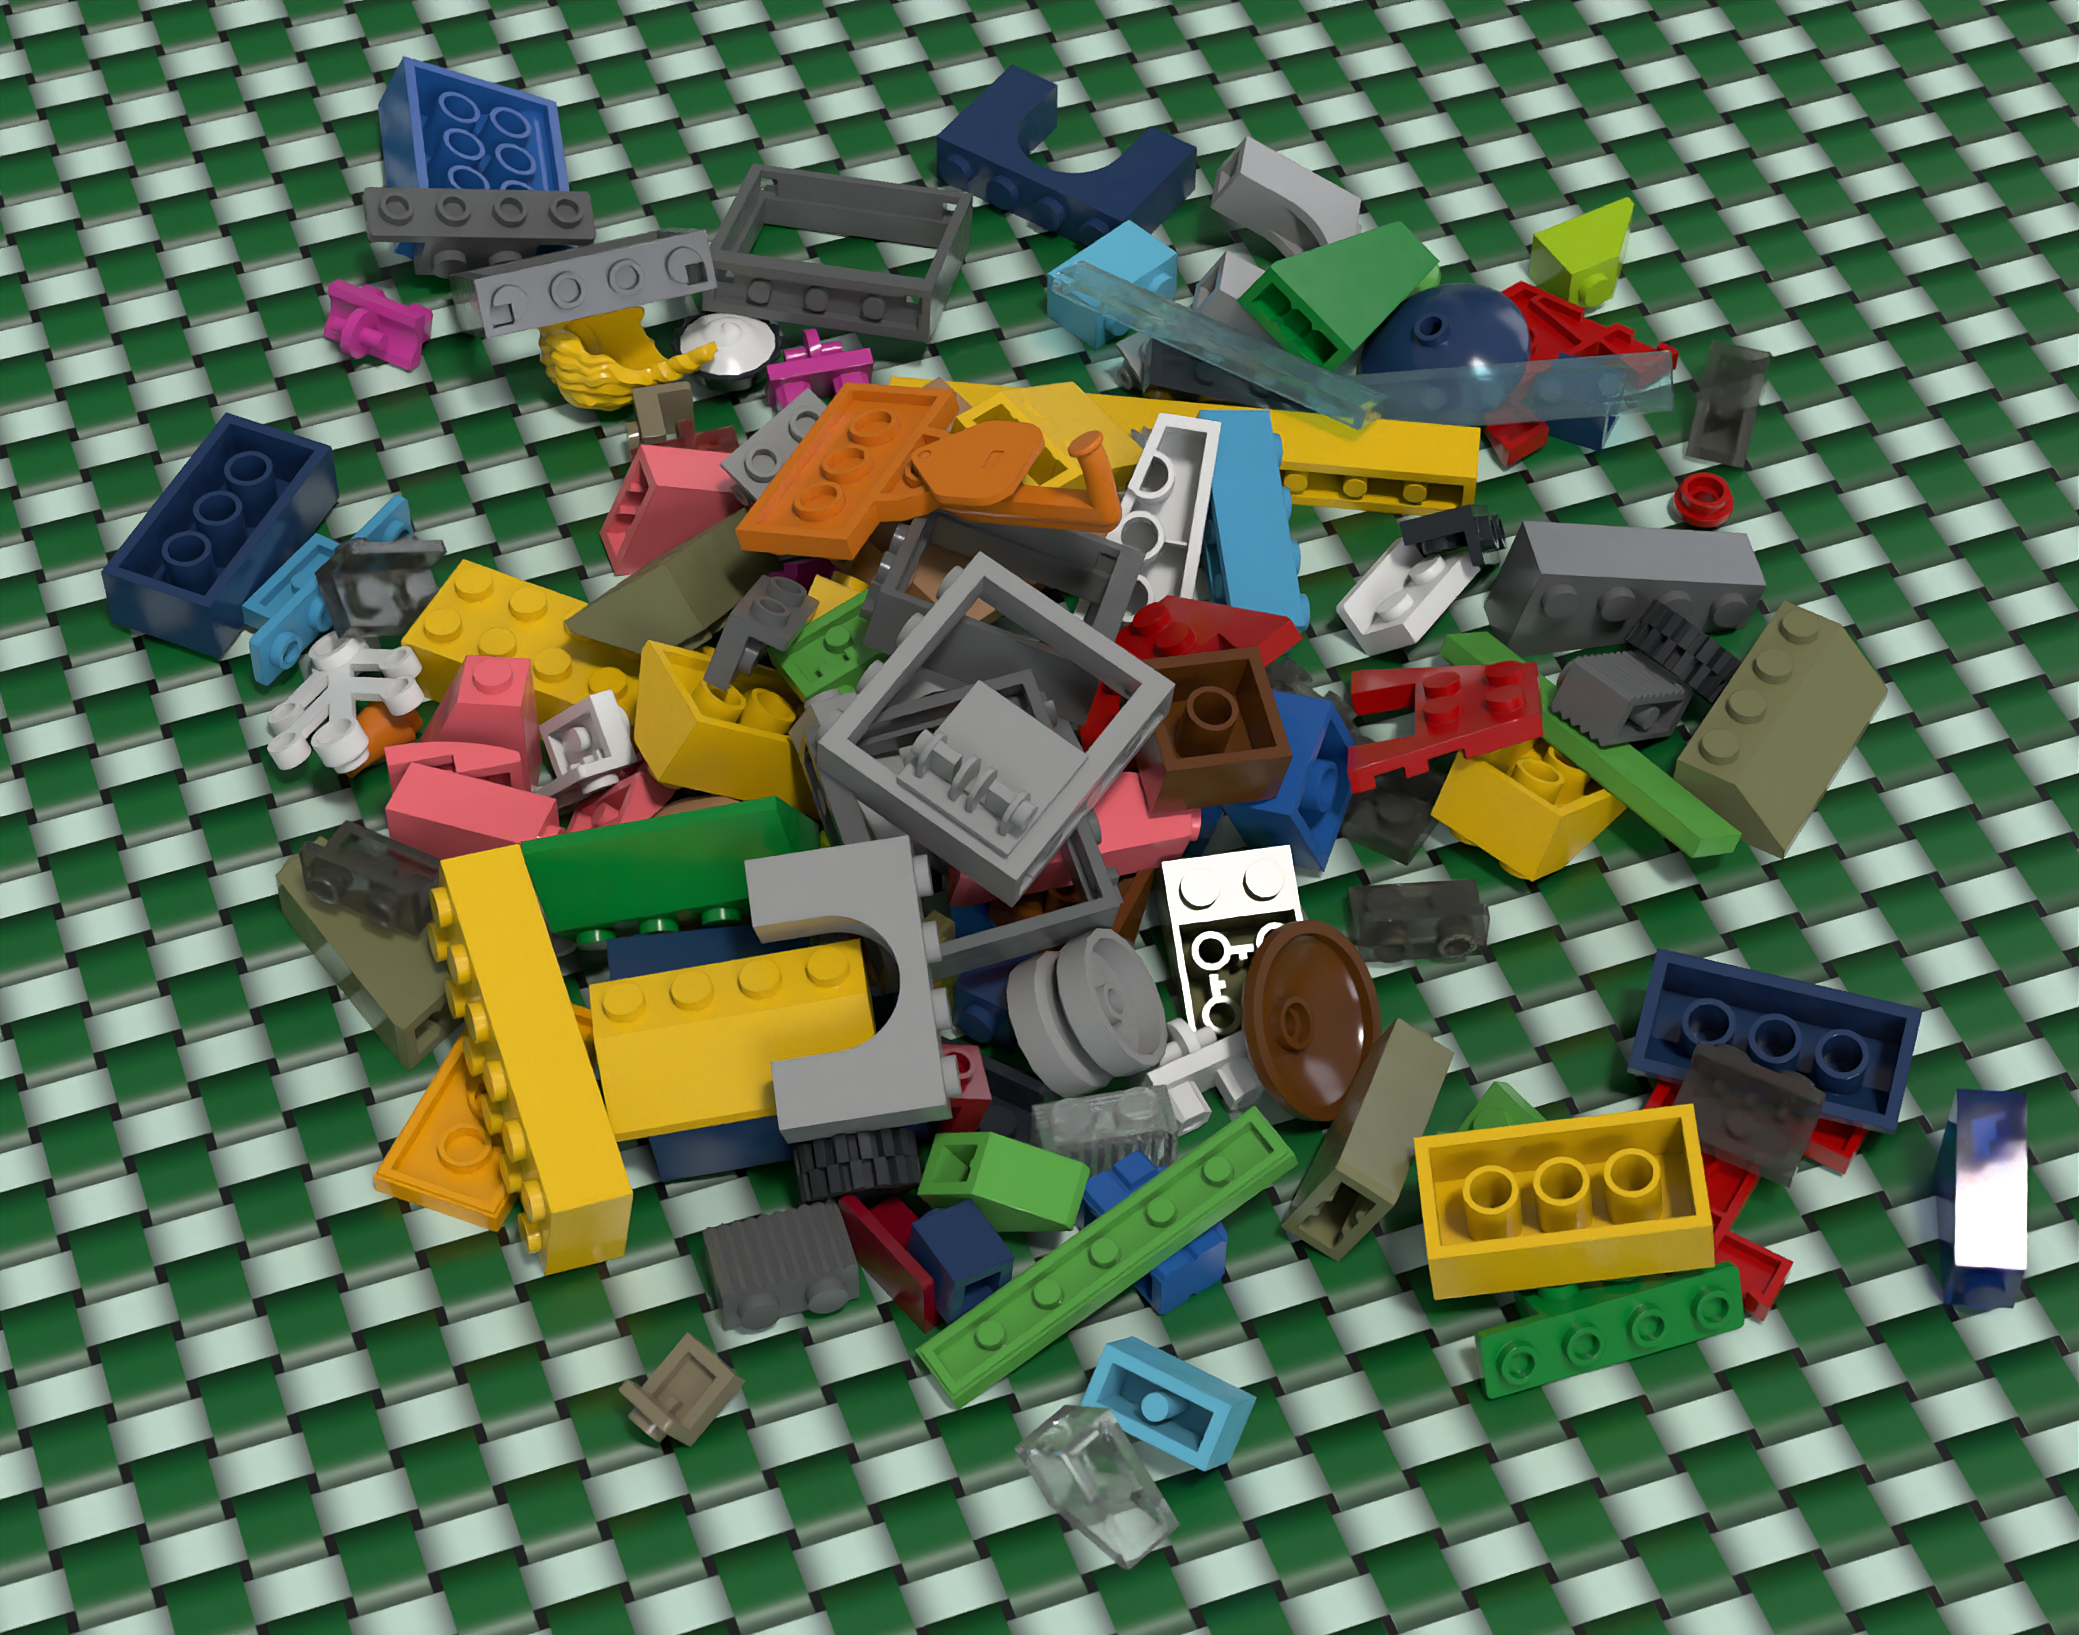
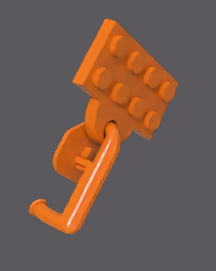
[735,382,1122,560]

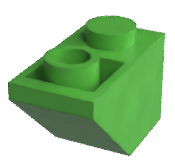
[917,1132,1091,1232]

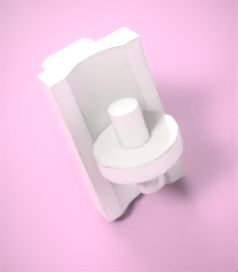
[1136,1018,1264,1137]

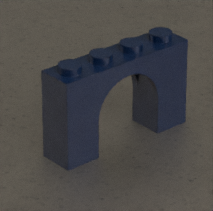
[936,65,1197,248]

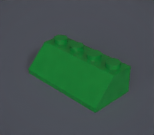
[521,796,821,951]

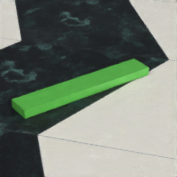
[1439,631,1742,858]
[915,1105,1298,1410]

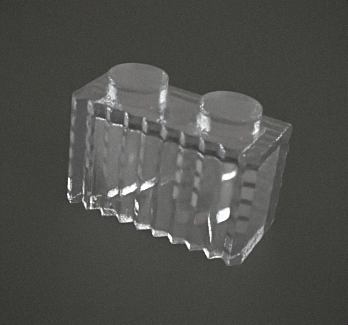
[1031,1084,1178,1180]

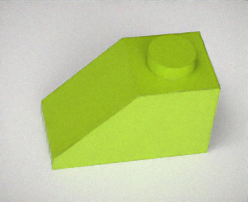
[1528,197,1634,309]

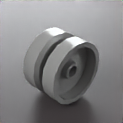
[1006,928,1168,1098]

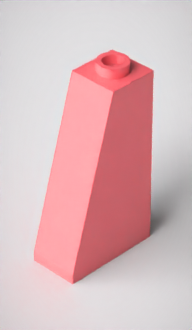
[947,772,1201,908]

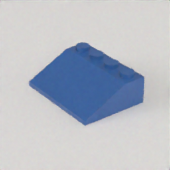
[378,56,578,260]

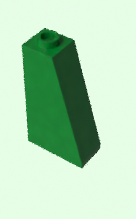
[1237,220,1440,385]

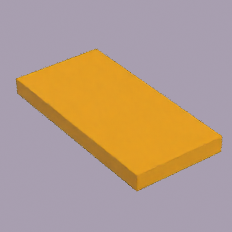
[373,1003,598,1232]

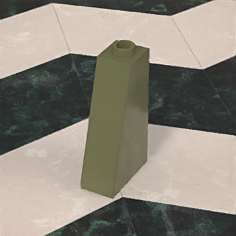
[275,836,465,1071]
[1281,1017,1454,1262]

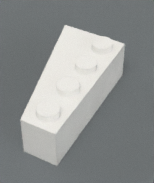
[1073,413,1221,632]

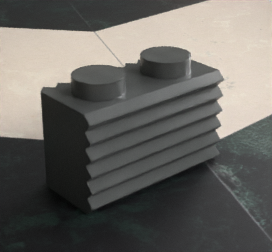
[1551,649,1694,747]
[702,1198,860,1330]

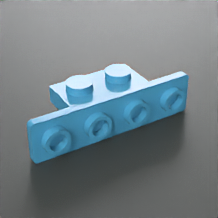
[241,495,413,686]

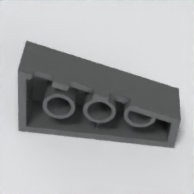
[1484,521,1767,657]

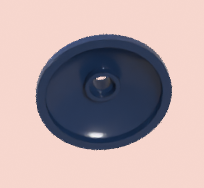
[1359,283,1531,426]

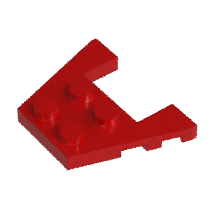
[1478,281,1679,467]
[1078,595,1303,772]
[1347,660,1544,794]
[1643,1080,1869,1322]

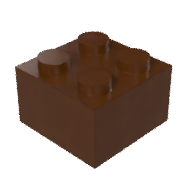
[1119,646,1293,814]

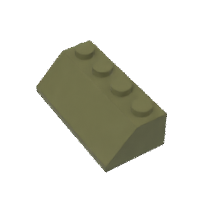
[564,506,784,654]
[1674,600,1888,859]

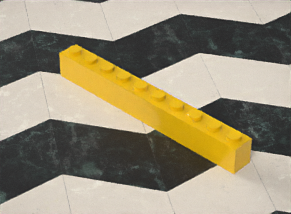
[889,376,1481,516]

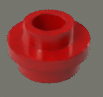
[1673,472,1734,527]

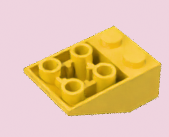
[950,381,1143,490]

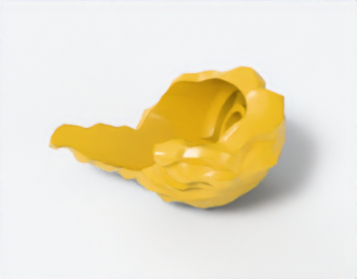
[537,306,718,411]

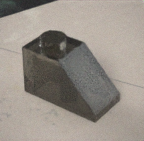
[1685,340,1773,468]

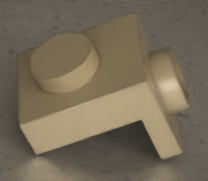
[625,381,695,458]
[618,1332,745,1447]

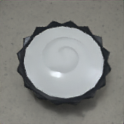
[670,310,785,392]

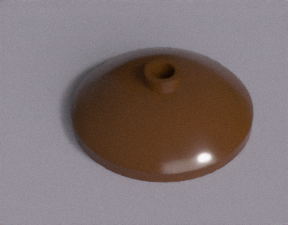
[1241,920,1382,1122]

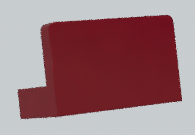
[839,1193,944,1334]

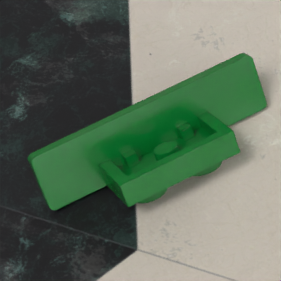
[1475,1261,1745,1399]

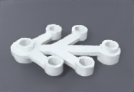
[267,628,424,773]

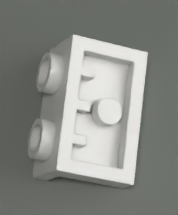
[1336,537,1480,656]

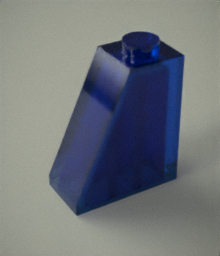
[1934,1088,2027,1310]

